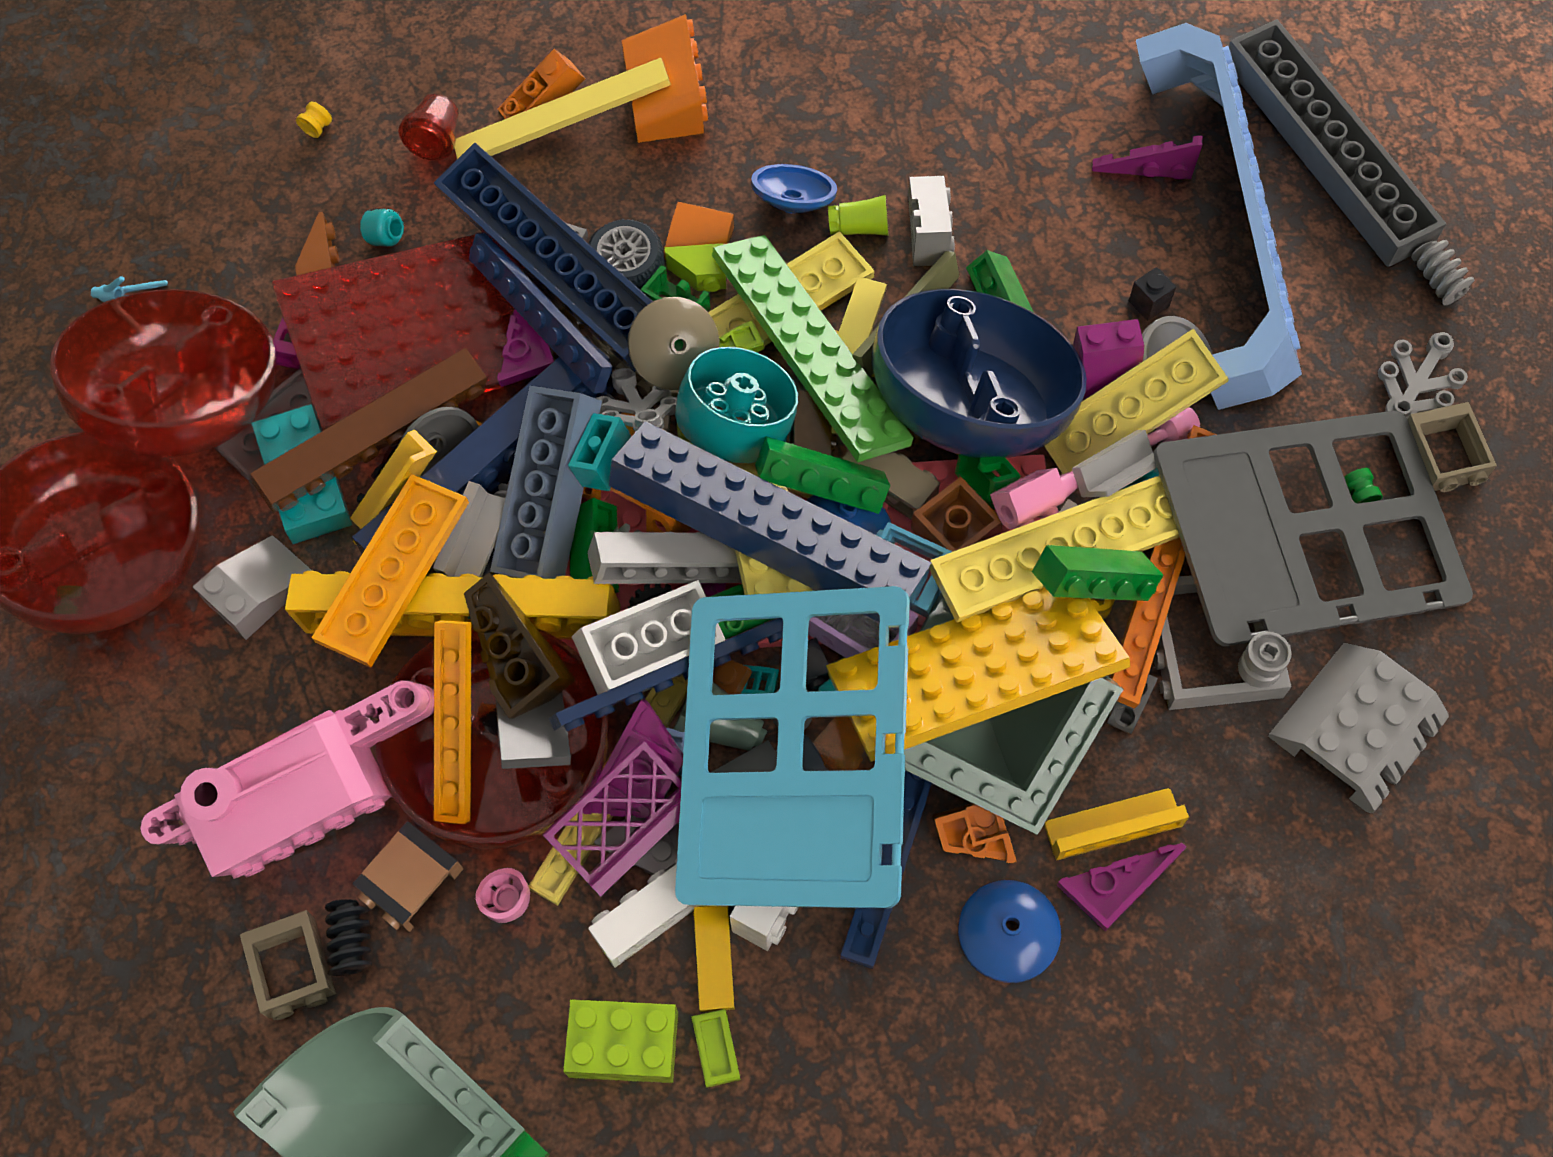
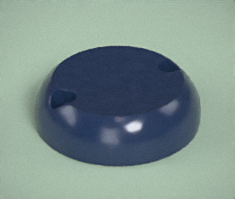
[872,289,1087,458]

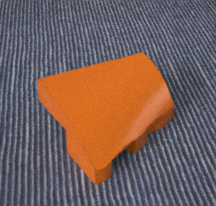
[664,202,734,260]
[932,803,1017,863]

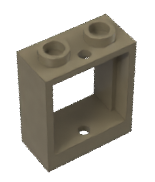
[1408,402,1497,492]
[240,910,336,1020]

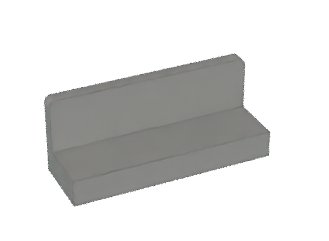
[1072,430,1157,497]
[433,481,506,577]

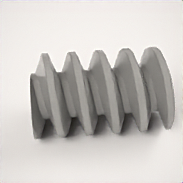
[1411,240,1475,305]

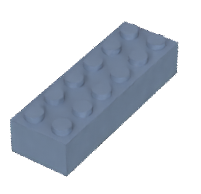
[490,386,602,579]

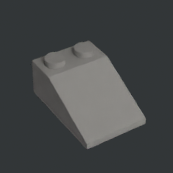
[193,535,312,640]

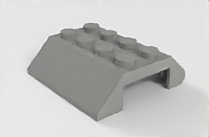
[1268,643,1449,813]

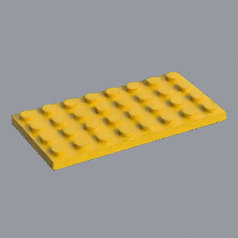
[826,587,1130,762]

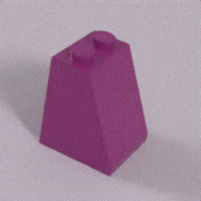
[1073,319,1145,401]

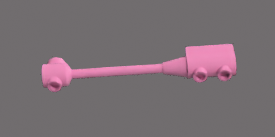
[990,407,1200,529]

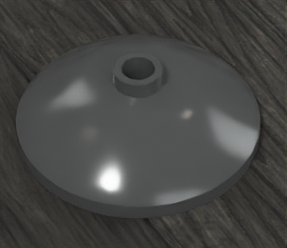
[399,407,479,478]

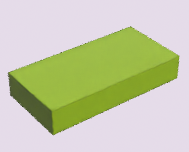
[691,1009,741,1088]

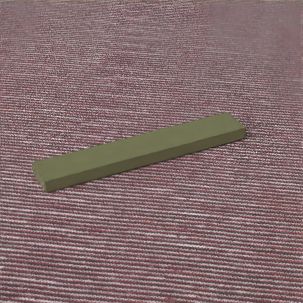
[852,251,960,377]

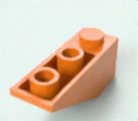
[497,49,586,119]

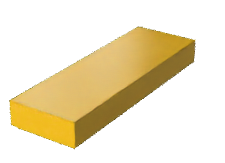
[694,906,735,1012]

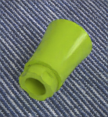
[828,195,888,236]

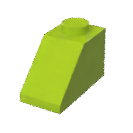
[665,243,727,292]

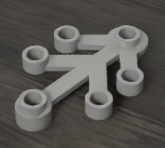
[1378,332,1468,419]
[595,368,677,432]

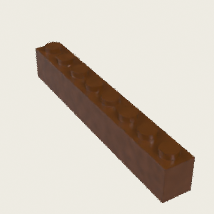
[250,348,487,513]

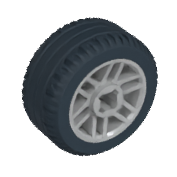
[588,219,665,290]

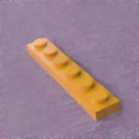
[434,620,471,824]

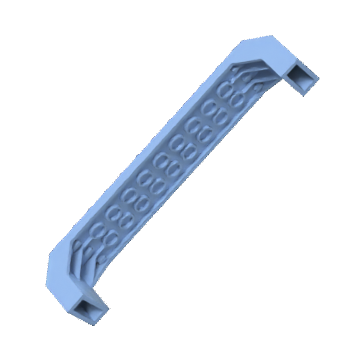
[1136,23,1302,410]

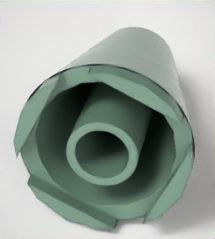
[673,682,767,751]

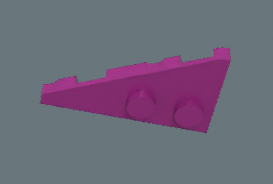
[1092,135,1202,179]
[497,310,554,387]
[1057,842,1186,931]

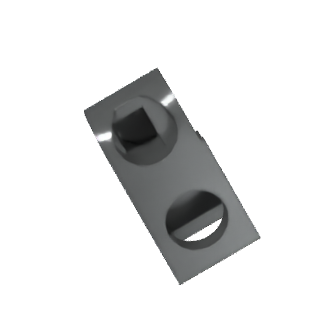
[1107,674,1158,734]

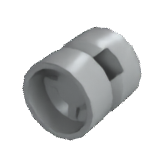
[1238,632,1292,688]

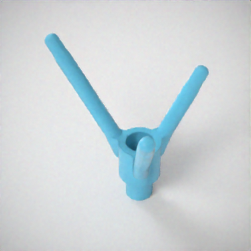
[91,276,168,340]

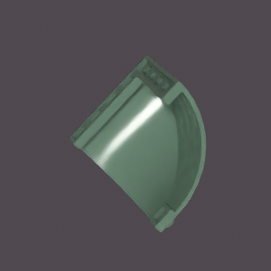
[894,593,1124,835]
[233,1007,525,1157]

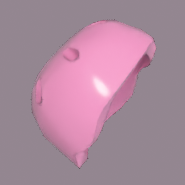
[476,868,530,923]

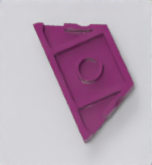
[583,699,683,818]

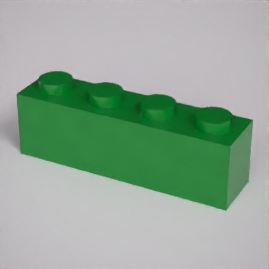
[755,436,891,514]
[1032,545,1164,601]

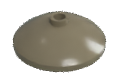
[628,297,719,390]

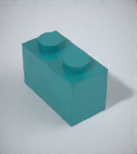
[568,413,632,491]

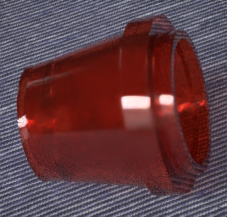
[398,94,459,160]

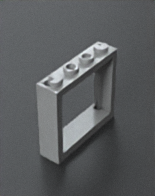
[1154,575,1291,710]

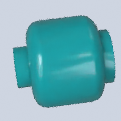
[360,208,404,247]

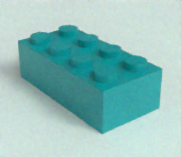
[252,404,353,544]

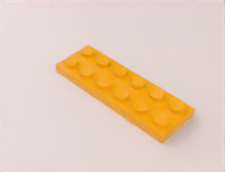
[311,474,469,668]

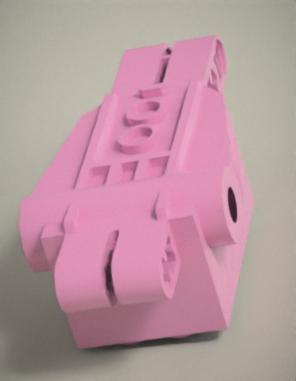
[140,681,434,879]

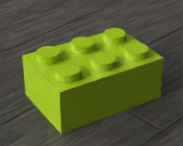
[564,999,678,1083]

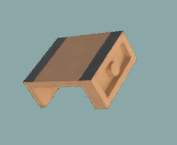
[352,821,463,932]

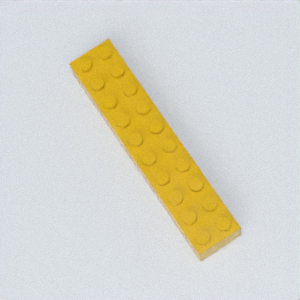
[285,571,621,640]

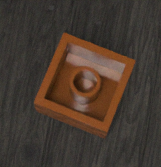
[911,477,1003,552]

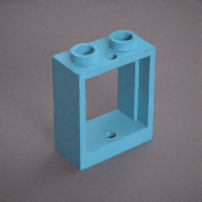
[876,522,952,618]

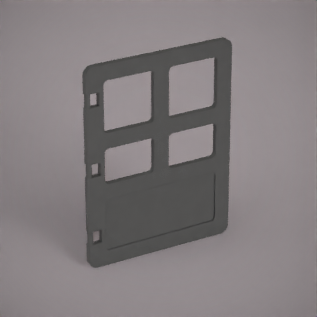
[1154,411,1473,646]

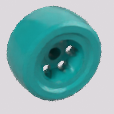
[675,347,798,463]

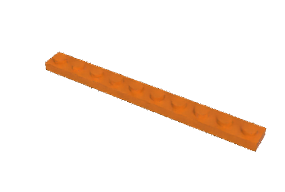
[1110,425,1217,709]

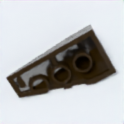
[464,573,576,719]

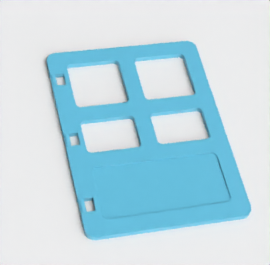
[675,586,910,908]

